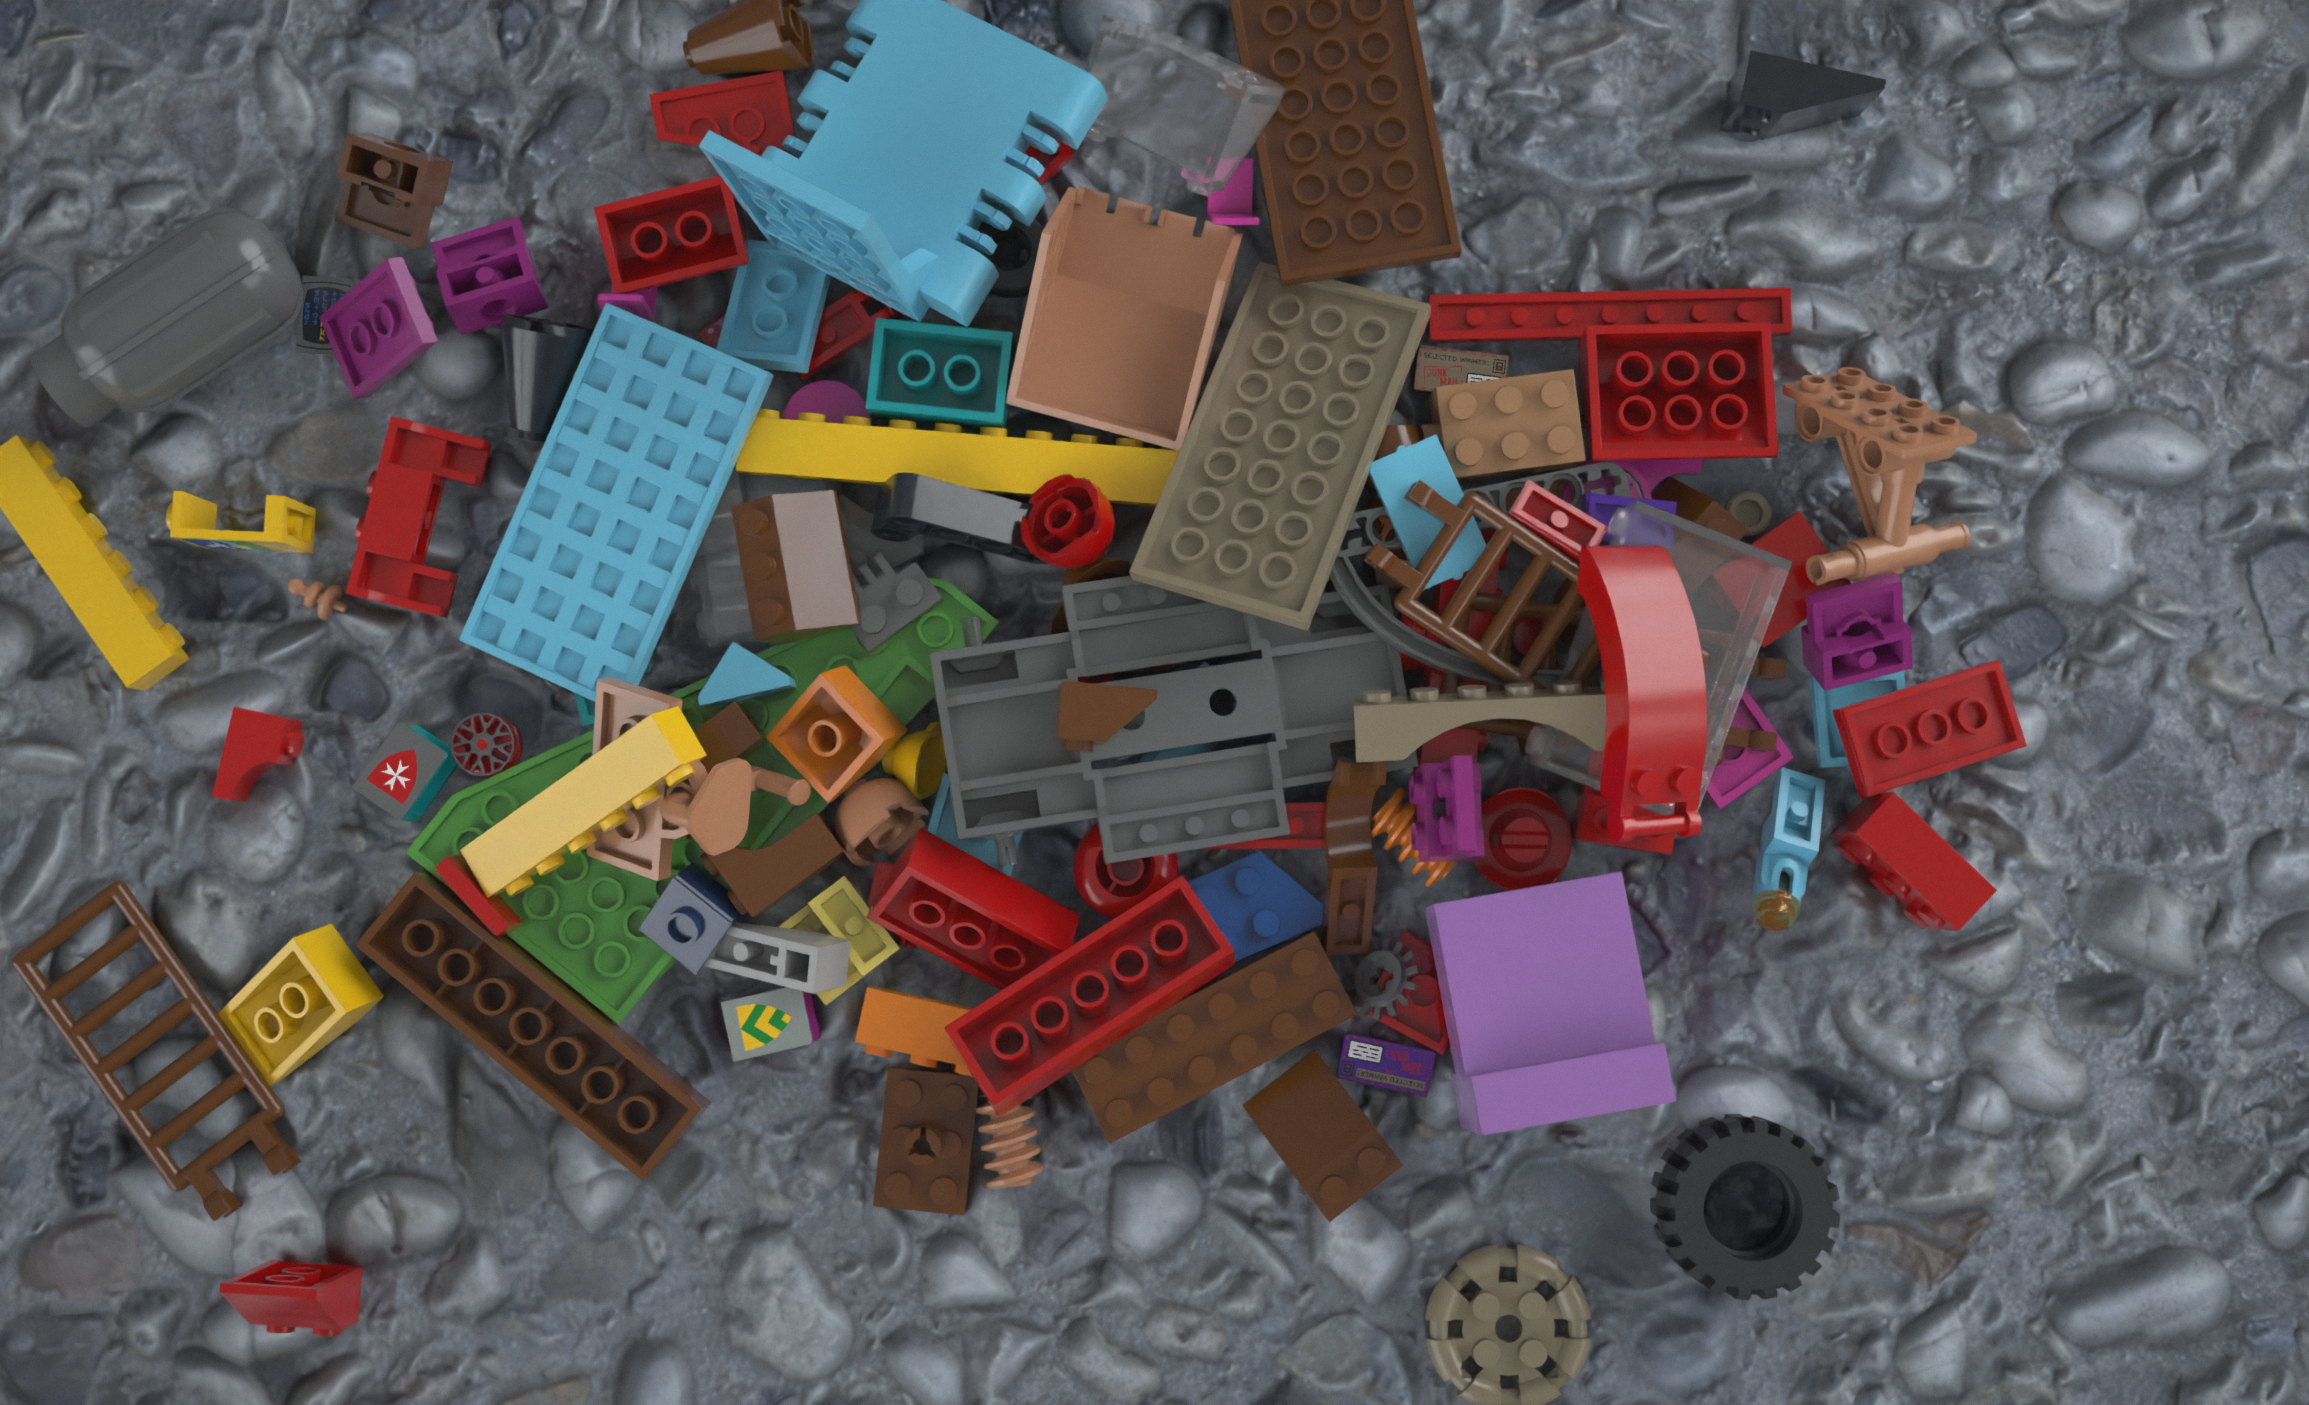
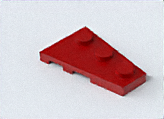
[649,71,799,159]

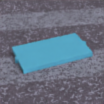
[1369,434,1486,590]

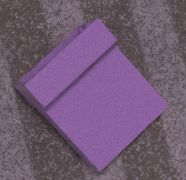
[1425,872,1676,1135]

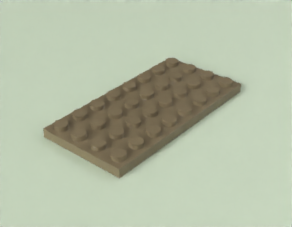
[1129,261,1431,631]

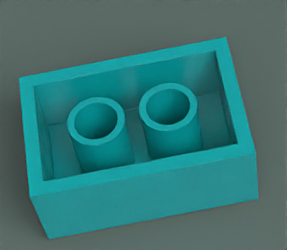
[865,318,1016,429]

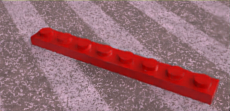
[1427,288,1792,343]

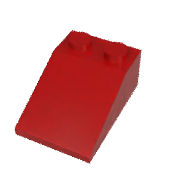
[219,1260,363,1337]

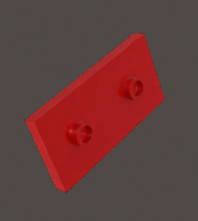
[1832,659,2027,798]

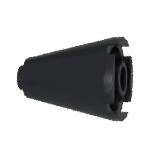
[501,314,594,442]

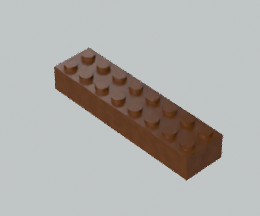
[355,872,712,1181]

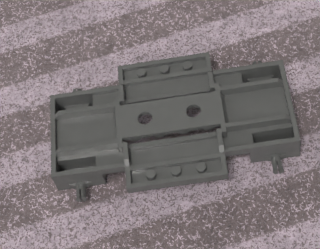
[929,576,1418,867]

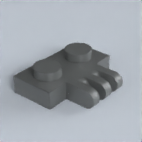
[850,550,944,654]

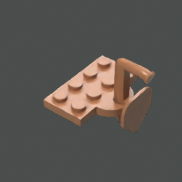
[587,677,811,881]

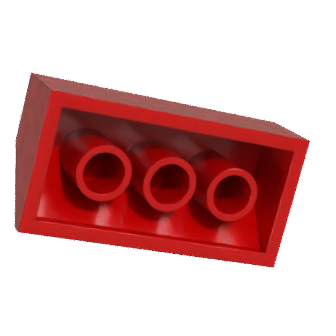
[866,828,1081,990]

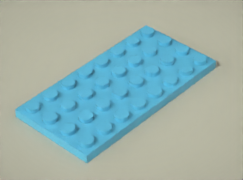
[459,303,774,702]

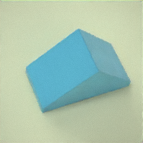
[697,641,797,709]

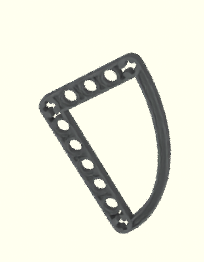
[1329,462,1632,689]

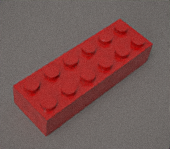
[944,875,1234,1117]

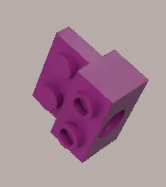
[431,216,549,335]
[1801,573,1913,691]
[1409,756,1484,862]

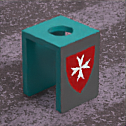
[352,722,458,822]

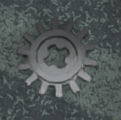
[1346,938,1420,1020]

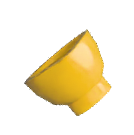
[882,721,947,800]

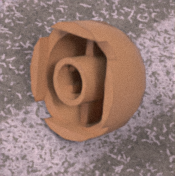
[834,778,928,866]

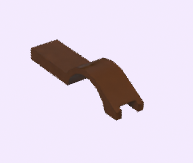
[1321,758,1387,955]

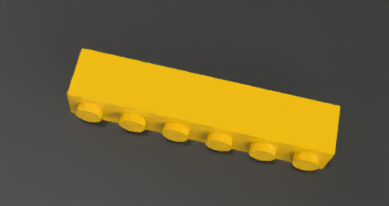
[0,435,189,691]
[460,706,707,898]

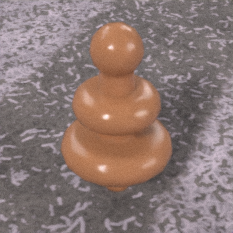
[287,578,348,620]

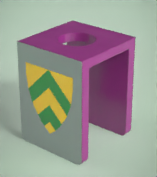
[721,987,821,1062]

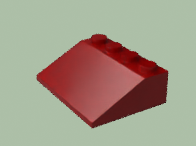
[1578,322,1778,461]

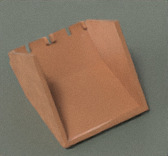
[1006,186,1243,451]

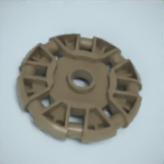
[1425,1244,1591,1405]

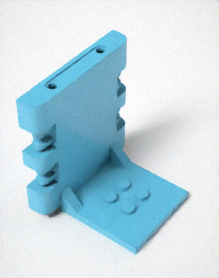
[699,0,1108,327]

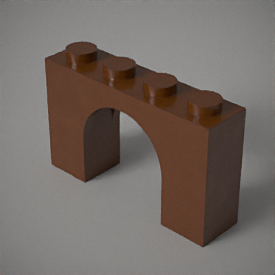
[685,701,846,917]

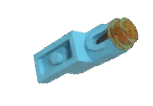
[1751,767,1826,931]

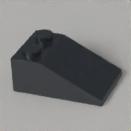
[1719,50,1886,142]

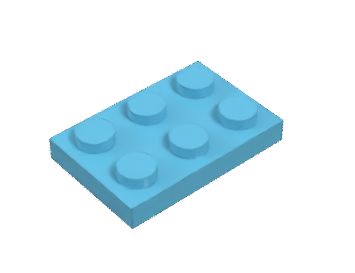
[716,240,831,373]

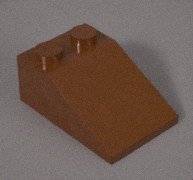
[1242,1049,1403,1223]

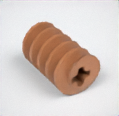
[976,1094,1043,1189]

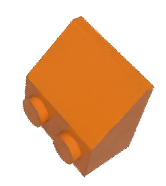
[766,665,908,803]

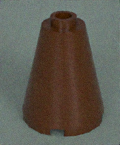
[683,0,814,75]

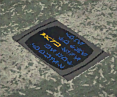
[296,276,352,355]

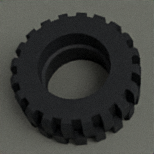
[1650,1114,1841,1300]

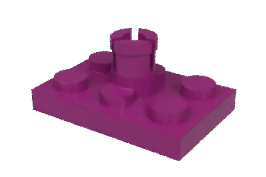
[319,257,438,399]

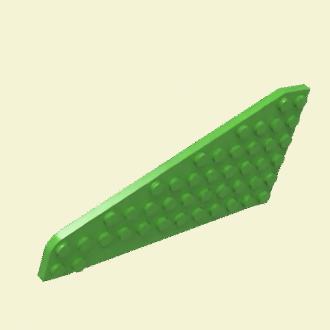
[405,578,1000,1024]

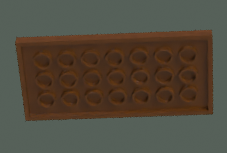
[1228,0,1462,287]

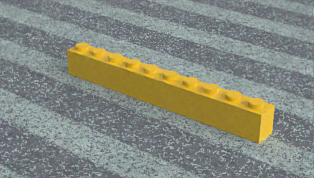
[736,409,1179,507]

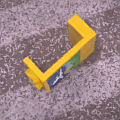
[166,491,316,554]

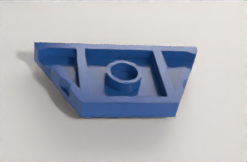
[1187,851,1324,962]

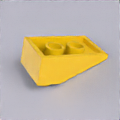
[218,924,384,1087]

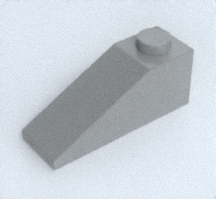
[703,922,851,994]

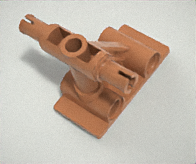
[1782,367,1977,585]

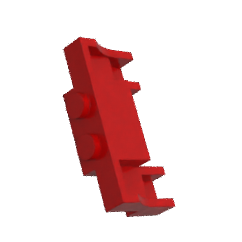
[345,416,492,619]

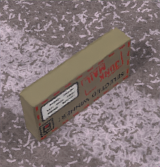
[1412,345,1509,394]

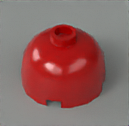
[1021,474,1115,569]

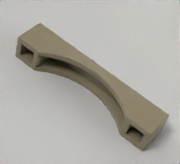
[1353,679,1606,762]

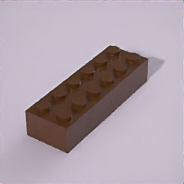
[1072,930,1357,1144]

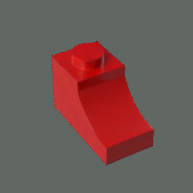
[212,707,304,802]

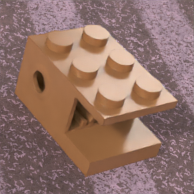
[1420,369,1586,484]

